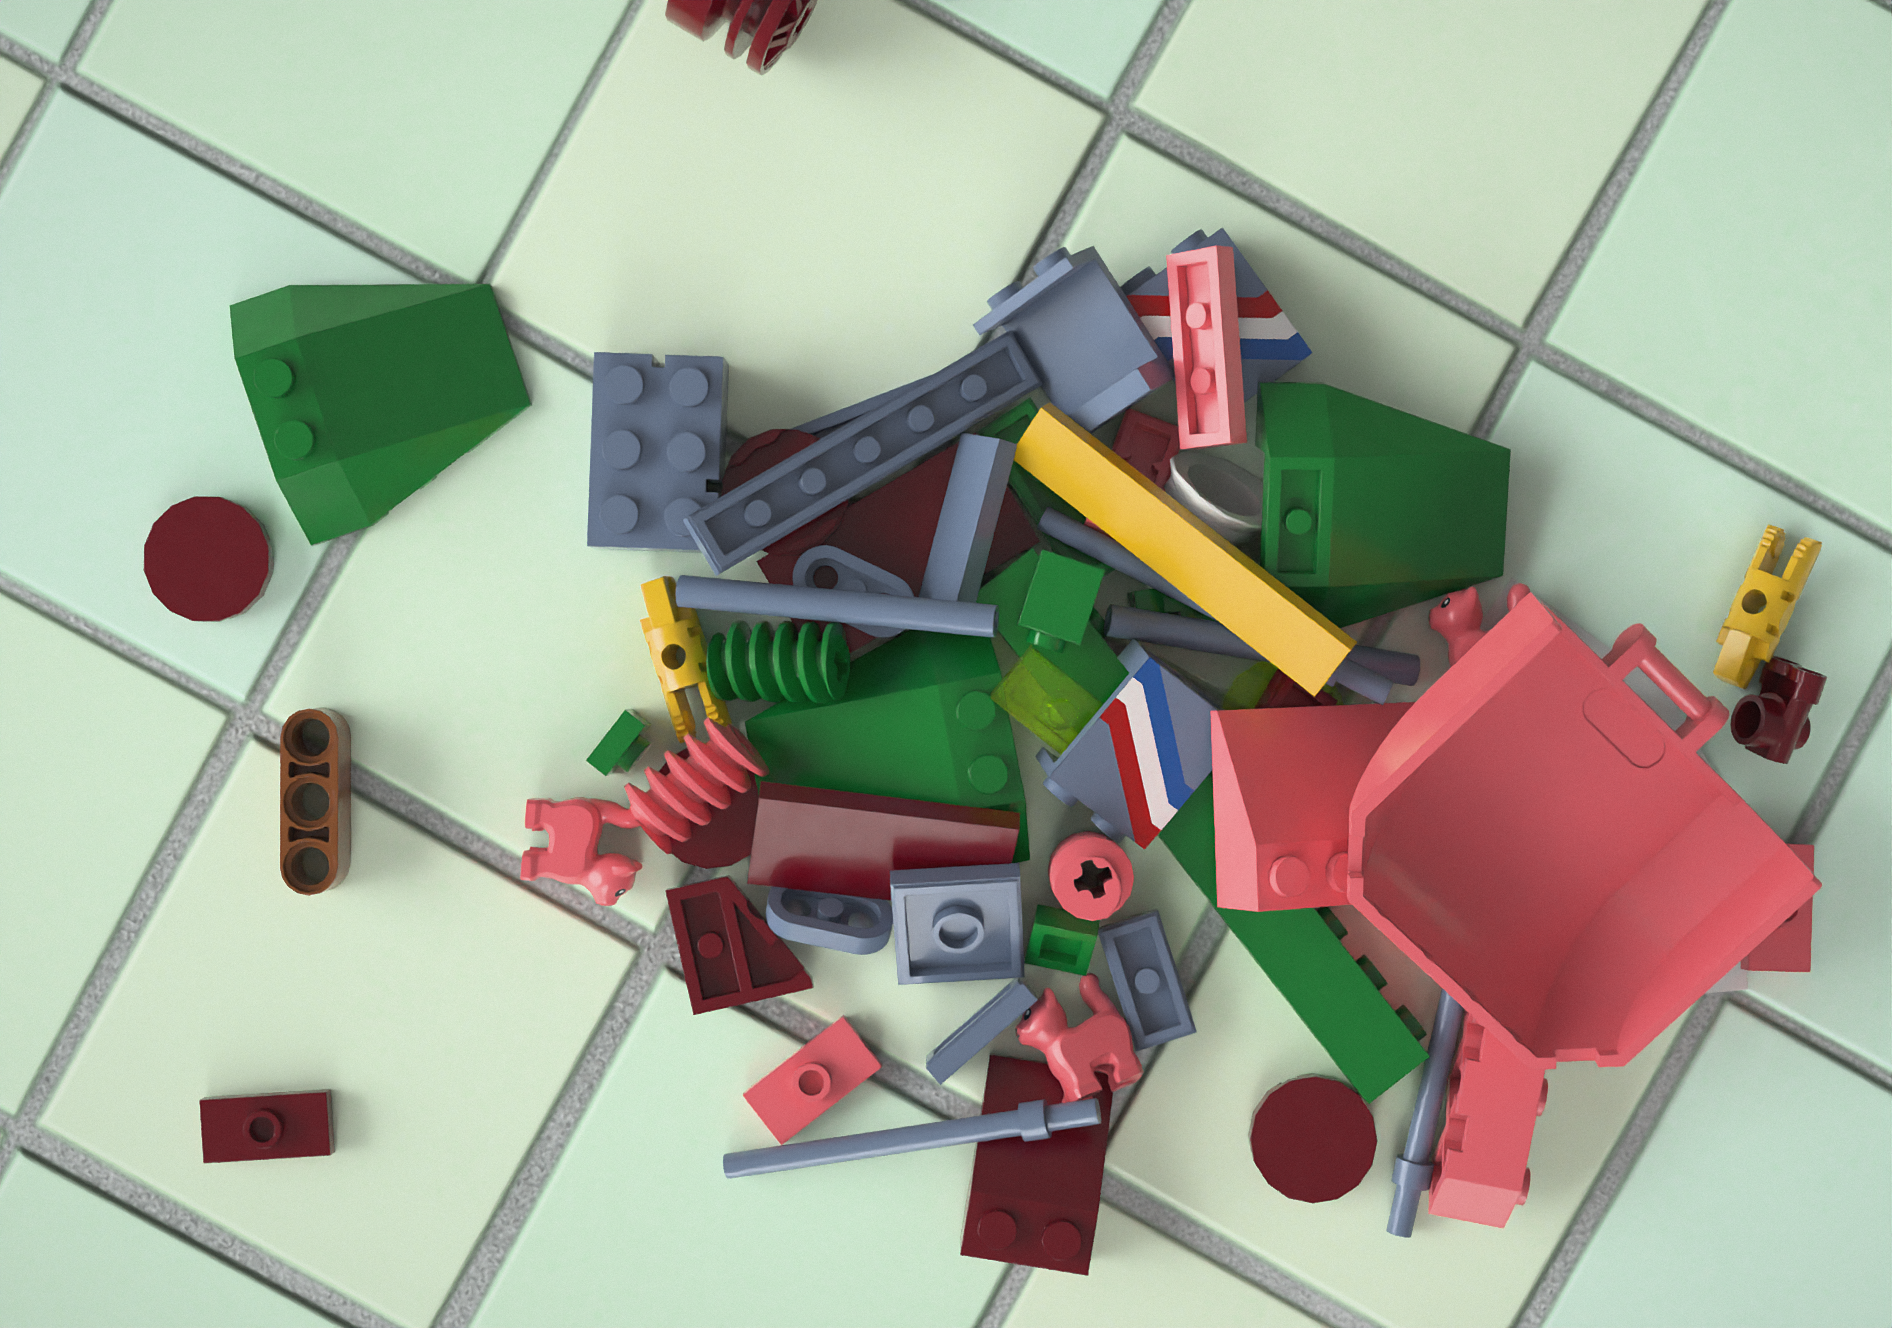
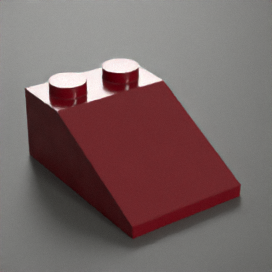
[960,1053,1113,1276]

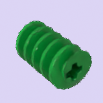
[706,620,850,704]

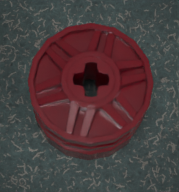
[665,0,818,76]

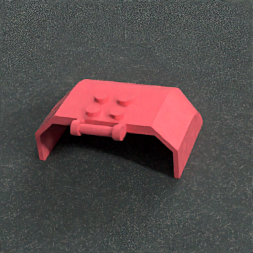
[1347,592,1822,1070]

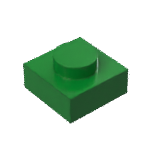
[586,709,652,776]
[1024,904,1100,976]

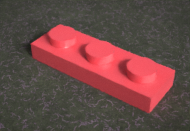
[1166,245,1247,450]

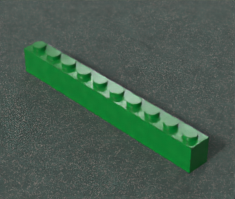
[976,548,1430,1104]

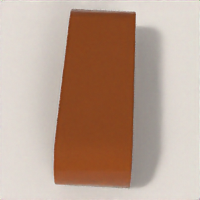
[280,708,351,896]

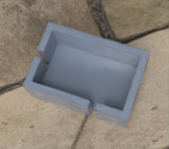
[587,352,729,553]

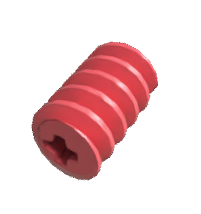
[624,717,769,854]
[1047,831,1134,921]

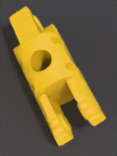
[1713,524,1822,689]
[640,576,732,744]

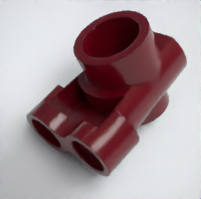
[1730,655,1827,764]

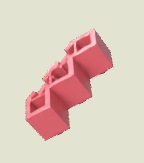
[1428,1009,1548,1228]

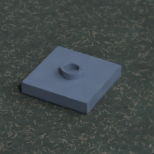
[890,863,1025,985]

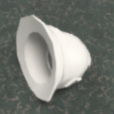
[1164,452,1263,546]

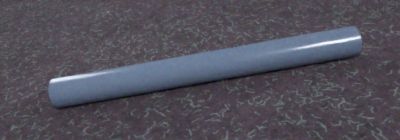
[676,575,999,638]
[1104,604,1420,686]

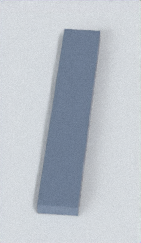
[683,330,1043,576]

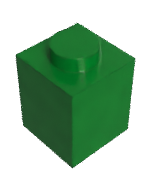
[1016,550,1105,654]

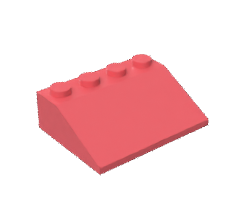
[1210,702,1415,912]

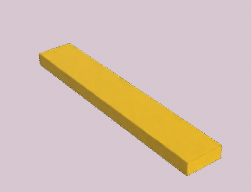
[1014,402,1357,697]

